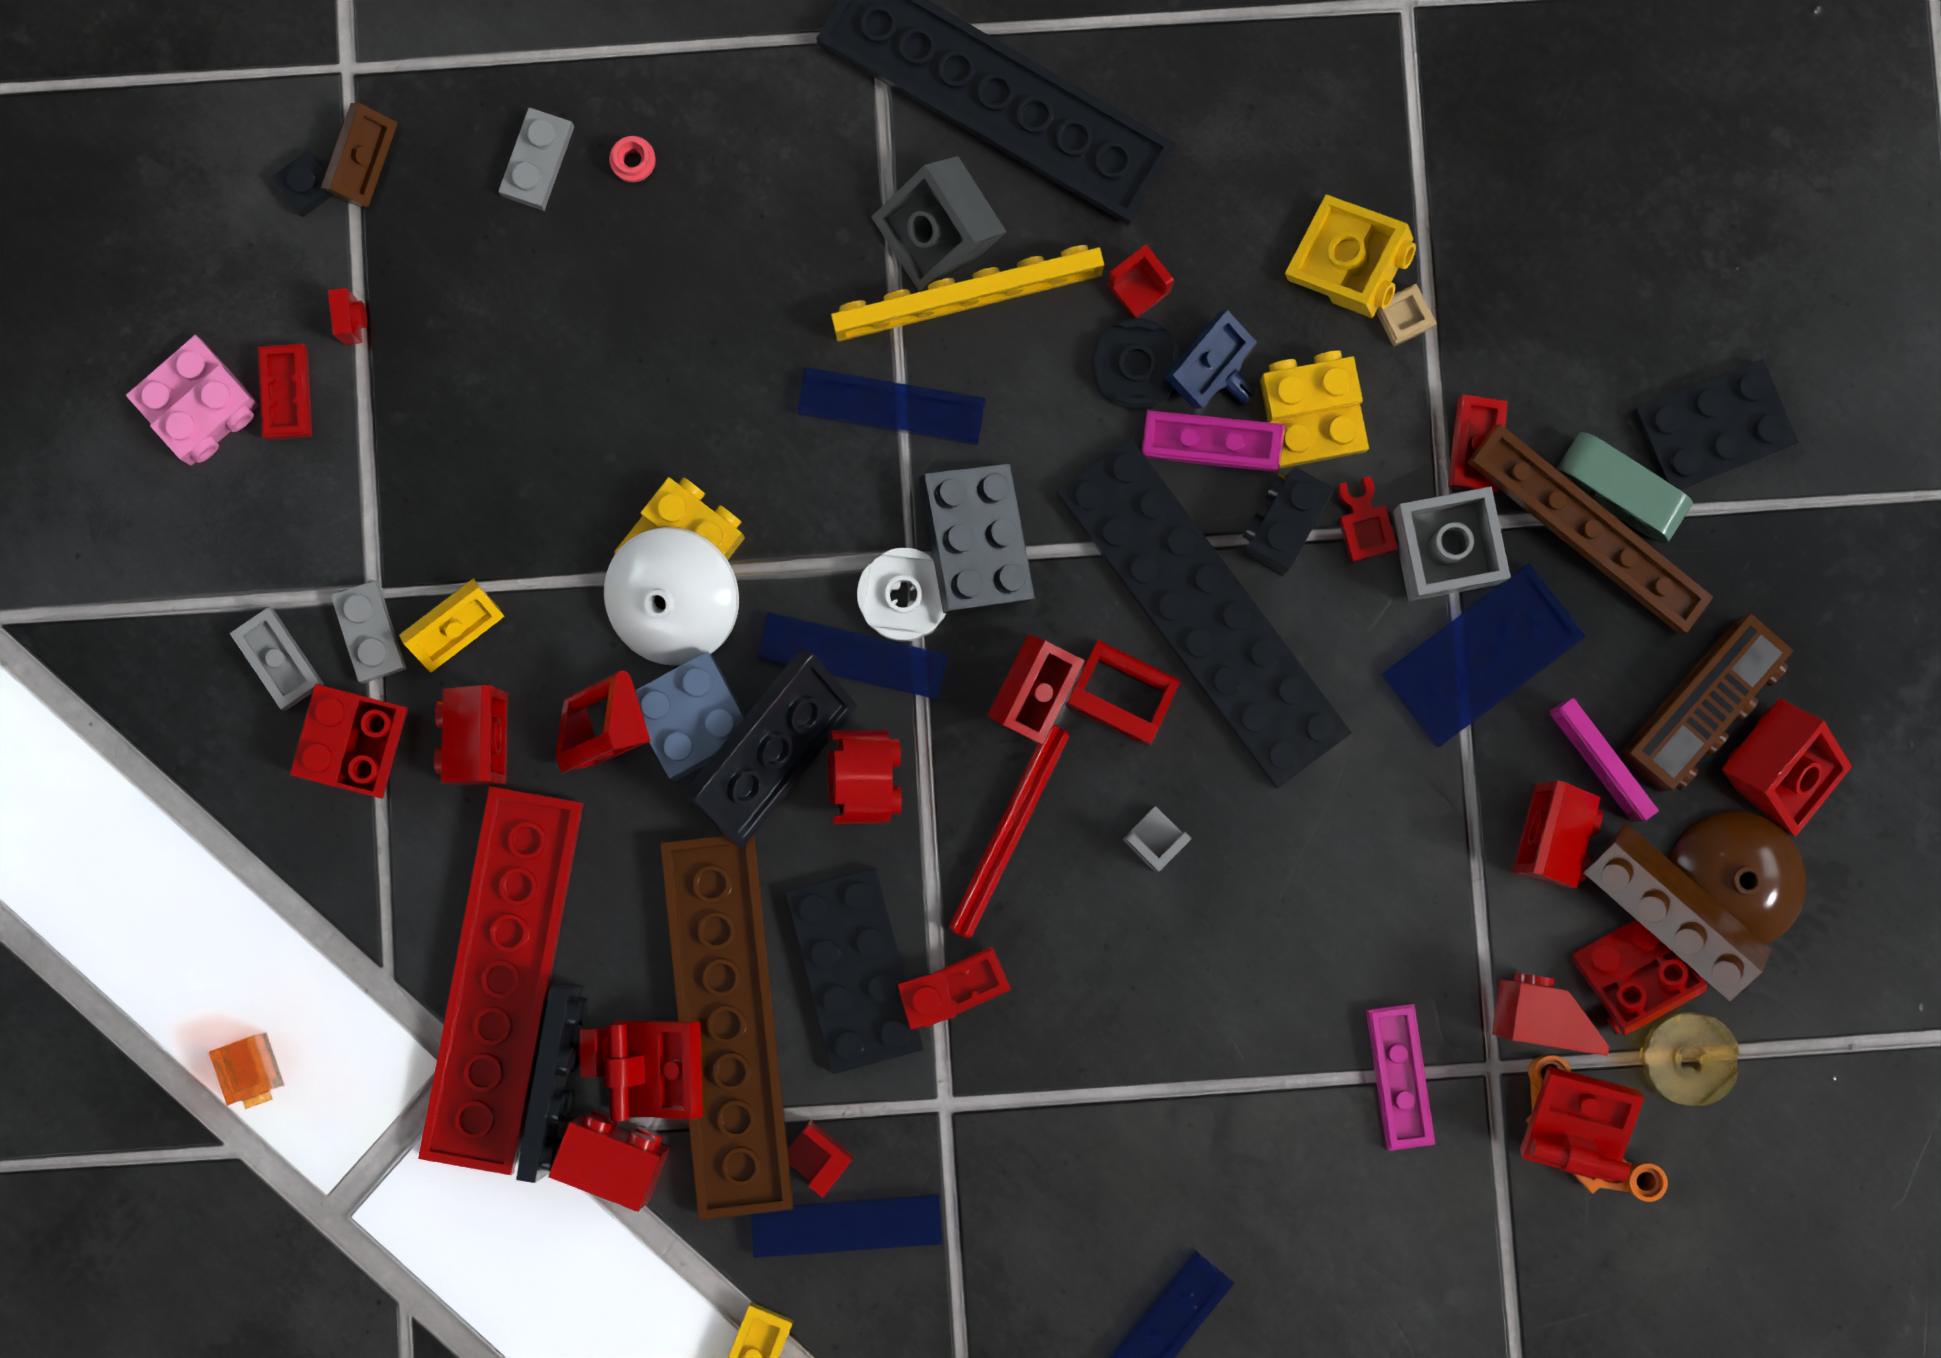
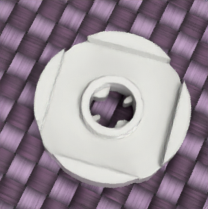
[857,548,946,642]

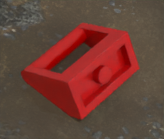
[1065,640,1181,747]
[555,671,651,773]

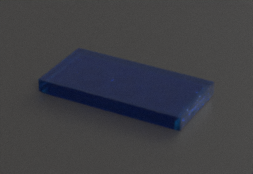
[1381,563,1586,747]

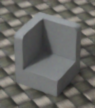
[1122,806,1192,872]

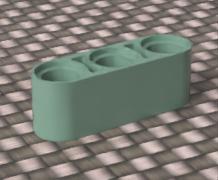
[1556,432,1693,543]

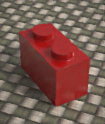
[987,633,1085,745]

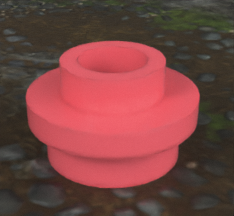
[609,136,656,182]

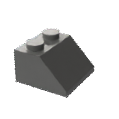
[871,156,1007,292]

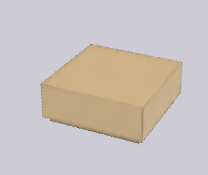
[1376,284,1437,347]

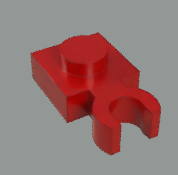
[1337,476,1398,563]

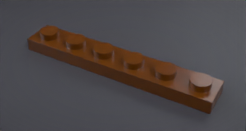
[1467,424,1713,634]

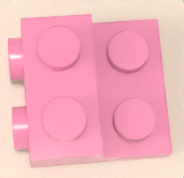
[126,335,260,466]

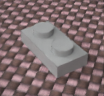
[498,108,574,211]
[331,580,407,684]
[230,607,324,711]

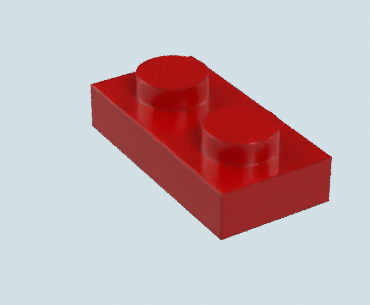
[1448,394,1508,493]

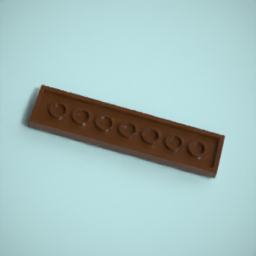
[660,834,794,1220]

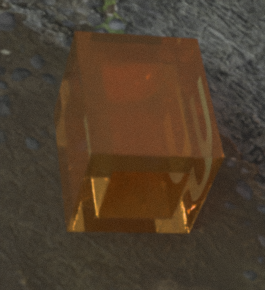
[209,1032,284,1109]

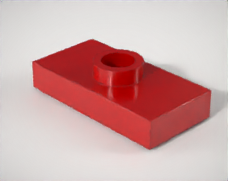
[258,343,312,440]
[925,946,1011,1028]

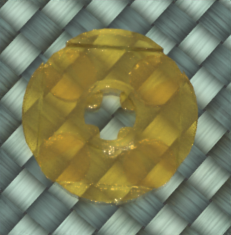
[1639,1011,1740,1106]

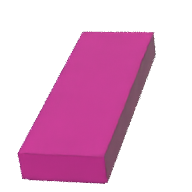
[1141,410,1285,472]
[1550,698,1659,822]
[1366,1003,1435,1151]

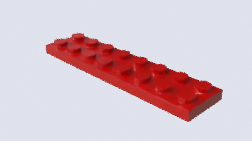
[418,786,584,1175]

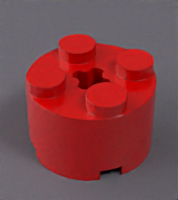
[828,730,901,824]

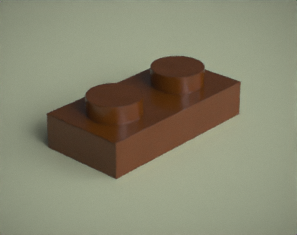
[321,103,398,207]

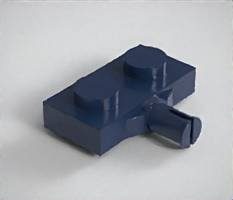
[1164,310,1257,409]

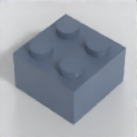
[635,651,746,781]

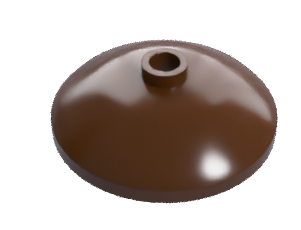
[1668,811,1806,945]

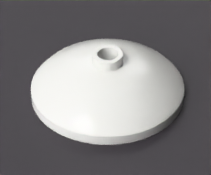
[604,527,739,665]

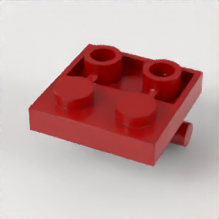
[1572,920,1707,1036]
[604,1019,703,1121]
[1519,1066,1644,1183]

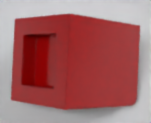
[1107,244,1174,318]
[788,1120,854,1198]

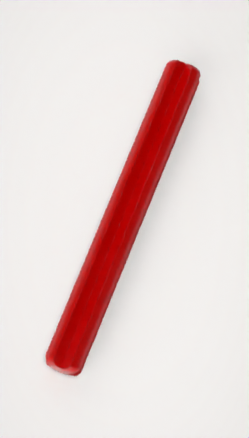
[949,725,1069,938]

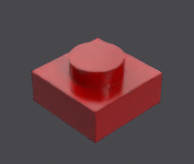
[328,288,367,345]
[898,970,956,1030]
[578,1026,608,1077]

